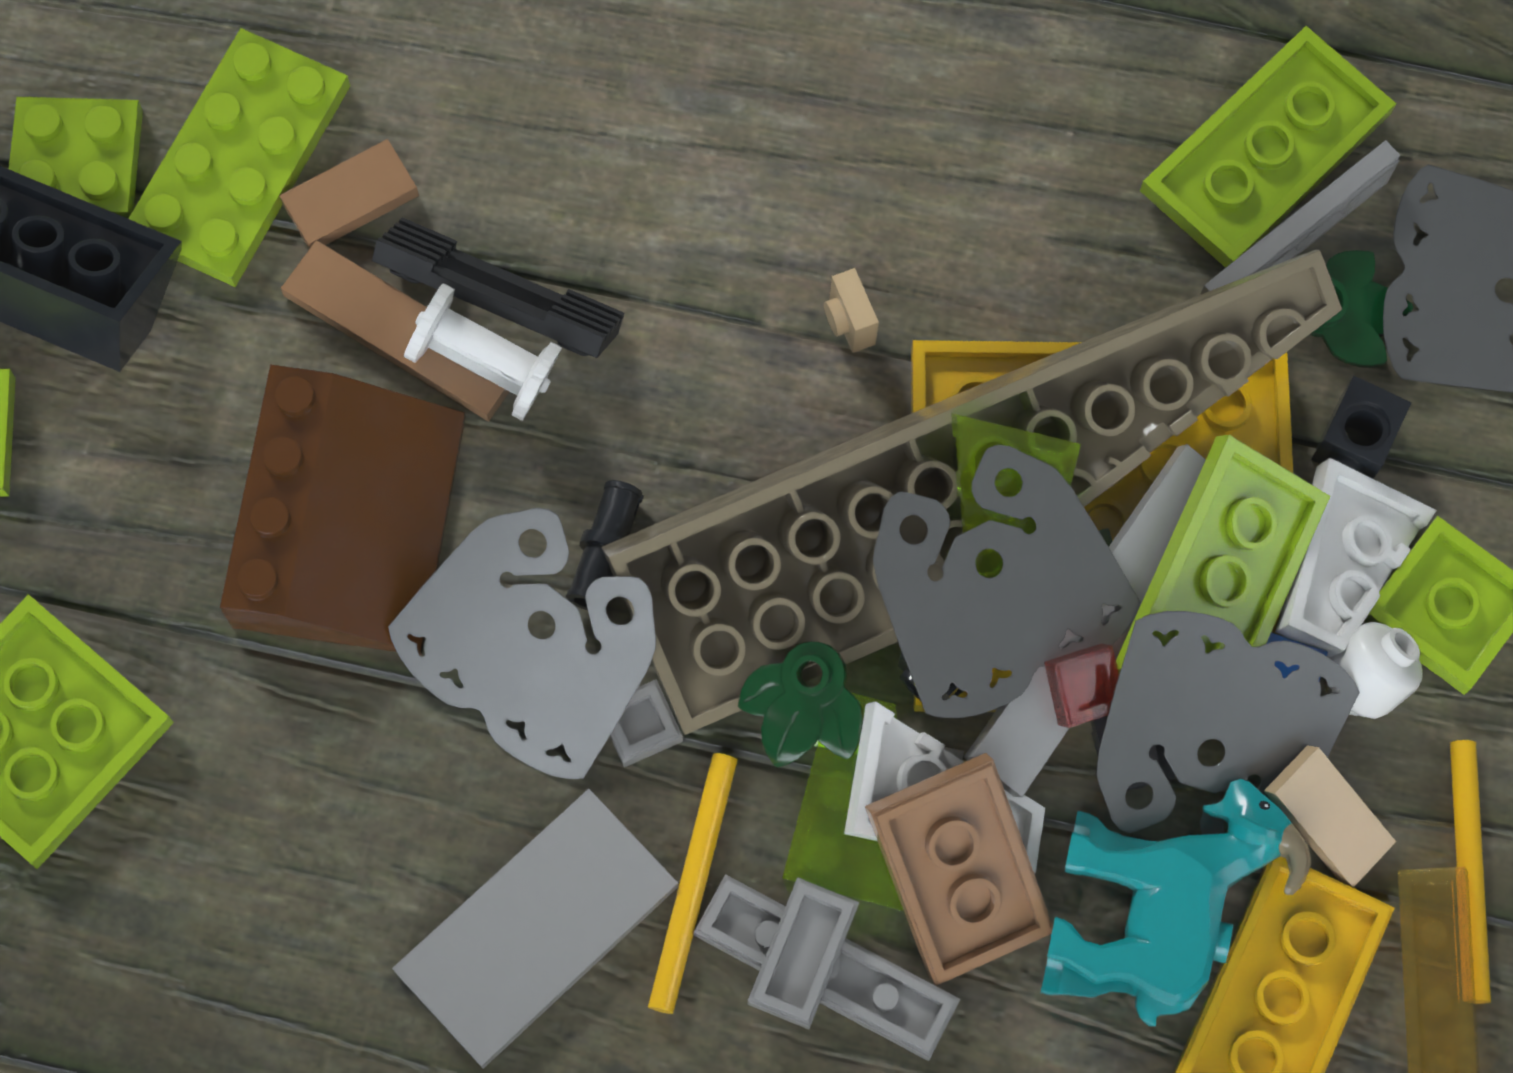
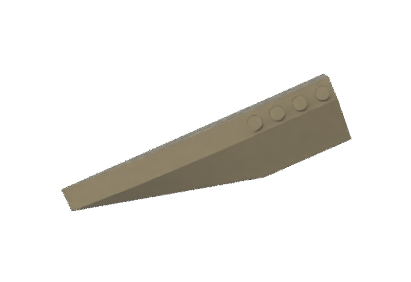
[602,250,1342,735]

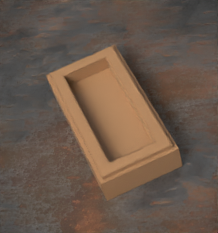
[279,139,419,249]

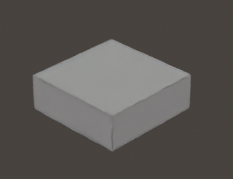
[610,679,683,768]

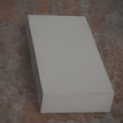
[747,877,859,1029]

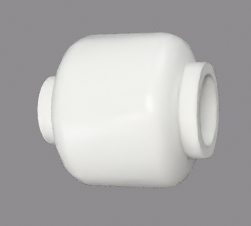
[1325,622,1422,719]

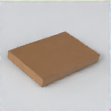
[865,753,1053,986]

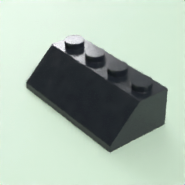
[0,166,182,372]

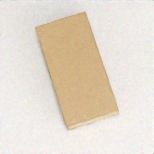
[1264,745,1396,888]

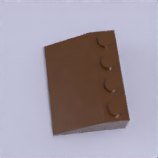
[220,364,466,655]

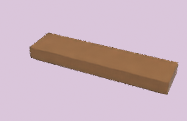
[281,240,509,422]

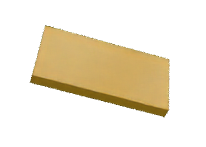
[1173,857,1395,1073]

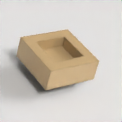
[824,268,879,353]

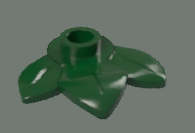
[1310,250,1413,368]
[738,641,863,767]

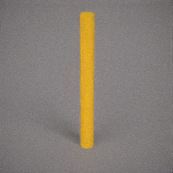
[1450,740,1491,1004]
[648,753,738,1014]

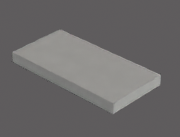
[392,789,679,1069]

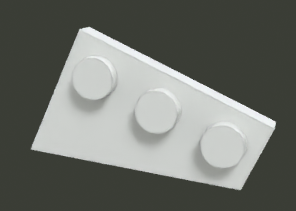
[1275,458,1437,658]
[844,701,1045,873]

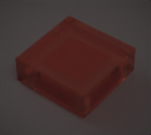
[1044,643,1119,728]

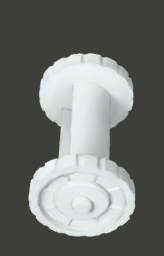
[404,283,562,421]

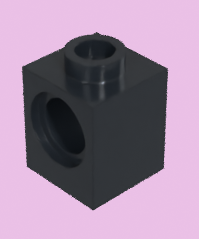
[1311,376,1412,479]

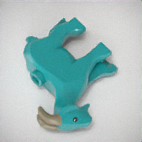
[1041,779,1311,1027]

